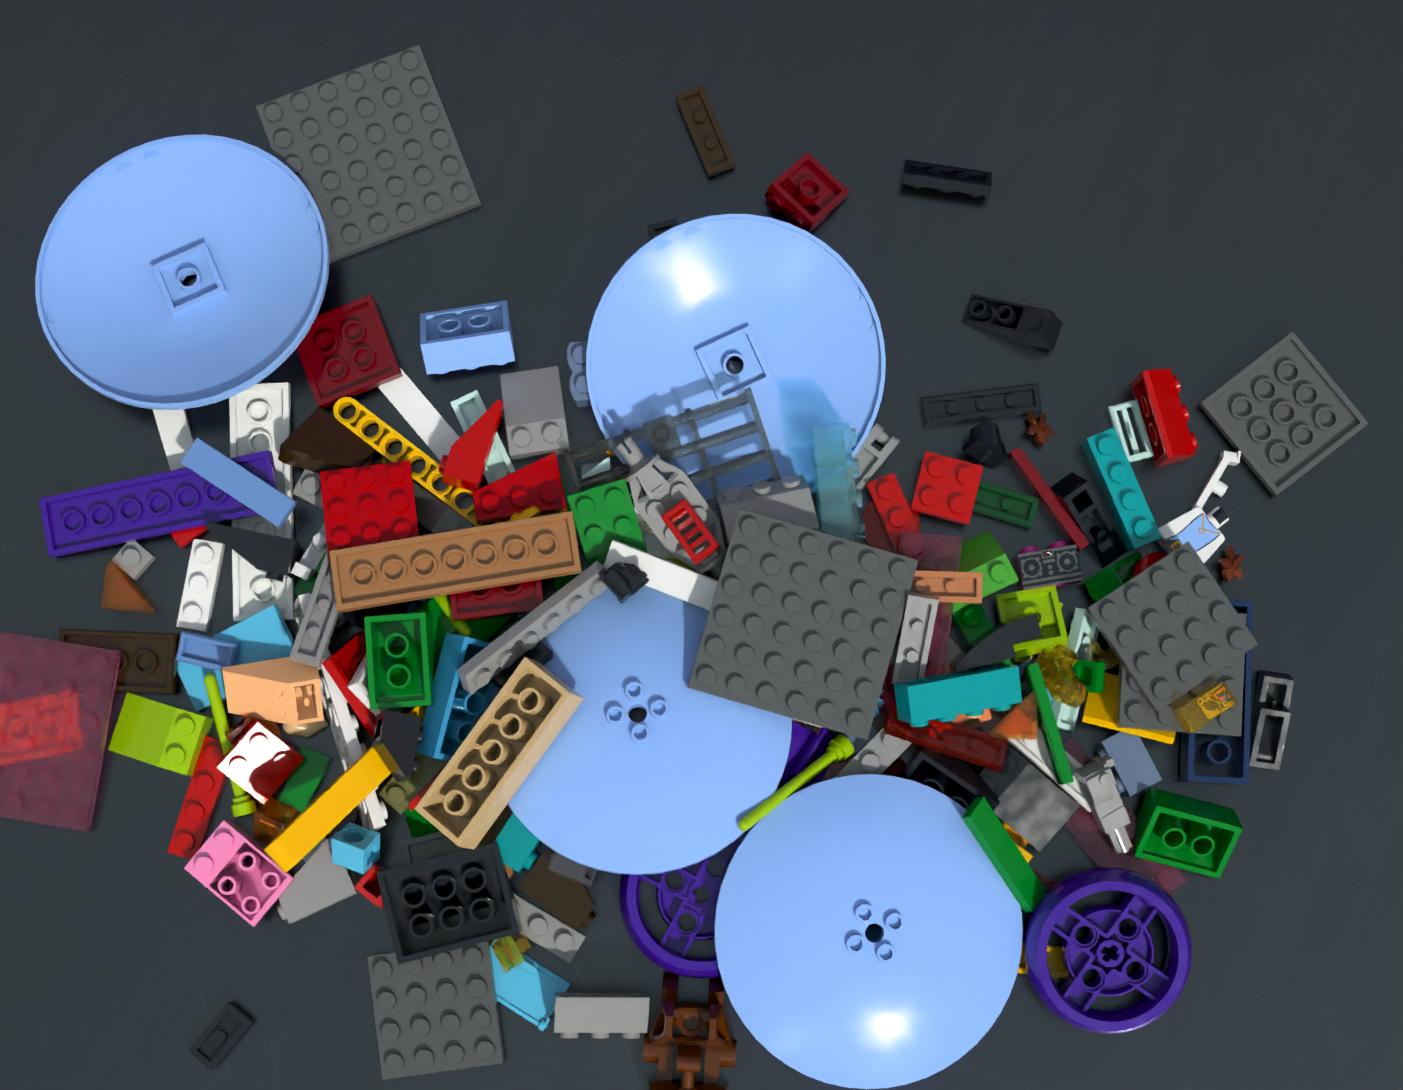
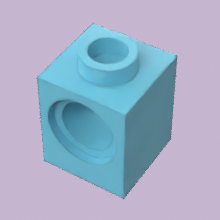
[330,822,380,875]

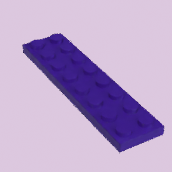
[39,450,279,558]

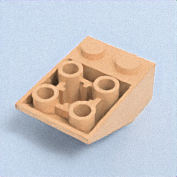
[222,657,324,726]

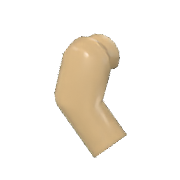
[283,714,329,738]

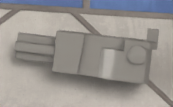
[1073,754,1133,854]

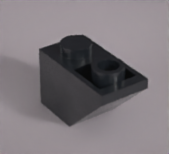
[372,710,424,783]

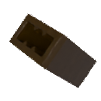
[278,407,375,473]
[517,846,597,931]

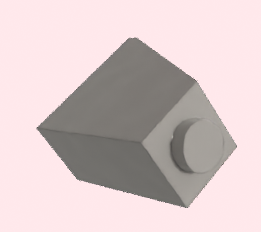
[276,837,360,924]

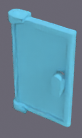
[490,938,571,1032]

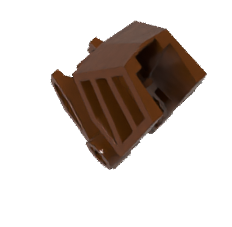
[643,973,737,1090]

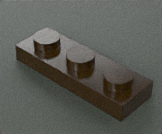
[675,85,735,177]

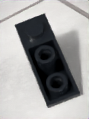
[962,294,1063,350]

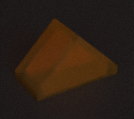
[101,562,155,614]
[986,691,1037,740]
[253,797,298,845]

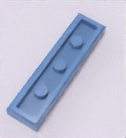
[180,437,297,528]

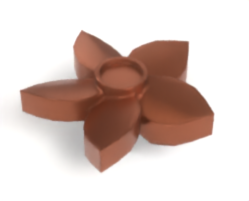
[1026,412,1055,446]
[1218,546,1245,582]

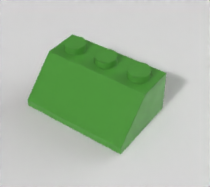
[916,531,1019,622]

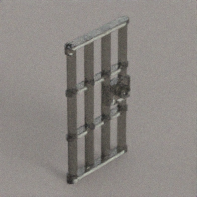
[563,387,781,534]

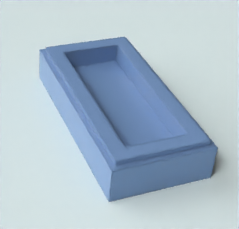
[175,631,241,671]

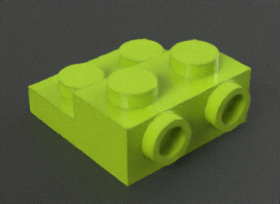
[995,585,1069,663]

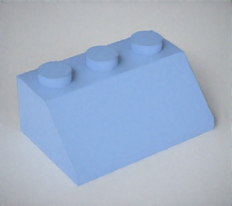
[420,300,515,375]

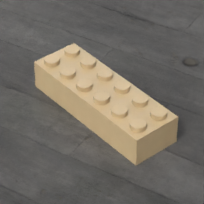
[415,657,584,849]

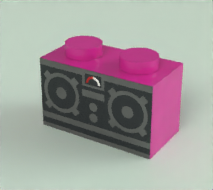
[1013,541,1083,591]

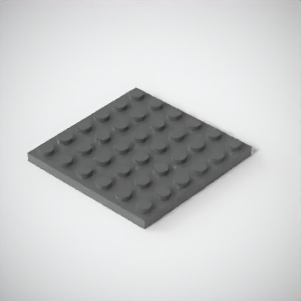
[256,45,482,263]
[687,508,919,740]

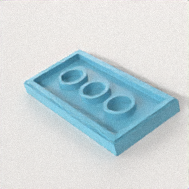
[177,604,294,712]

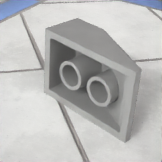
[500,366,572,462]

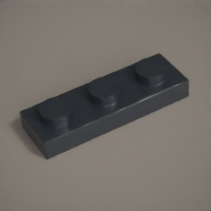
[902,160,992,197]

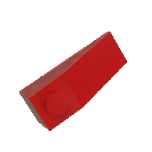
[439,400,504,492]

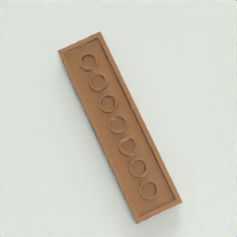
[329,511,582,613]

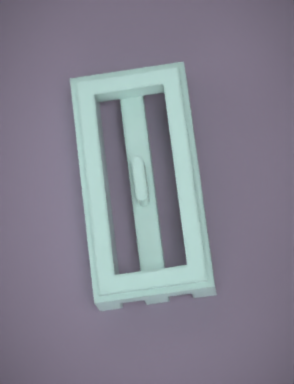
[1107,399,1154,463]

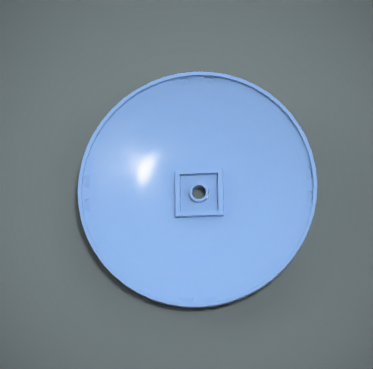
[35,134,330,410]
[586,214,886,514]
[486,585,792,875]
[714,774,1023,1089]

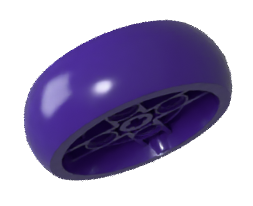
[619,828,751,979]
[1024,867,1192,1034]

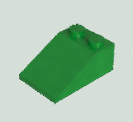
[364,612,434,710]

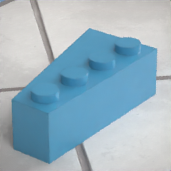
[416,633,495,761]

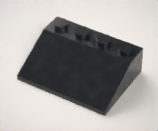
[376,841,523,964]

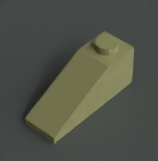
[379,753,449,815]

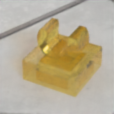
[1092,642,1120,670]
[491,935,531,973]

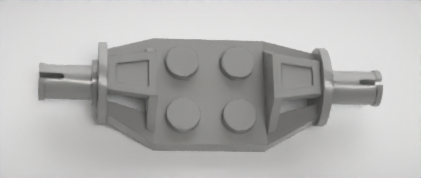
[615,436,728,580]

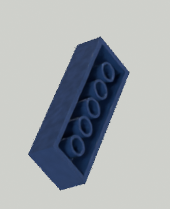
[1180,600,1253,785]

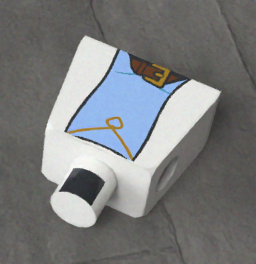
[1158,506,1229,563]

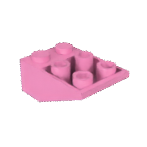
[184,820,295,927]

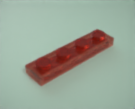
[883,701,1008,772]

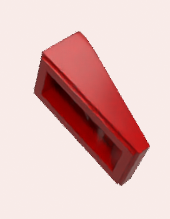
[660,498,720,565]

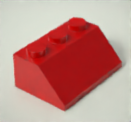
[1131,368,1198,468]

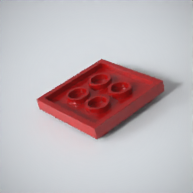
[320,460,419,560]

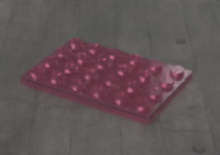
[0,632,121,831]

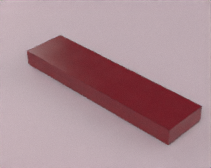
[1008,447,1089,552]

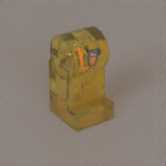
[1036,644,1087,707]
[1172,681,1237,734]

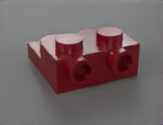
[764,152,850,233]

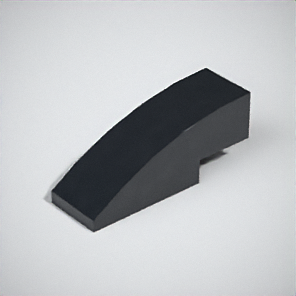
[949,612,1042,673]
[1250,670,1295,770]

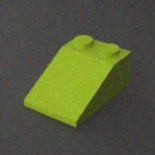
[108,692,214,776]

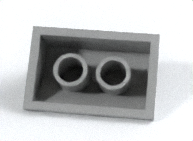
[715,475,820,545]
[554,992,650,1039]

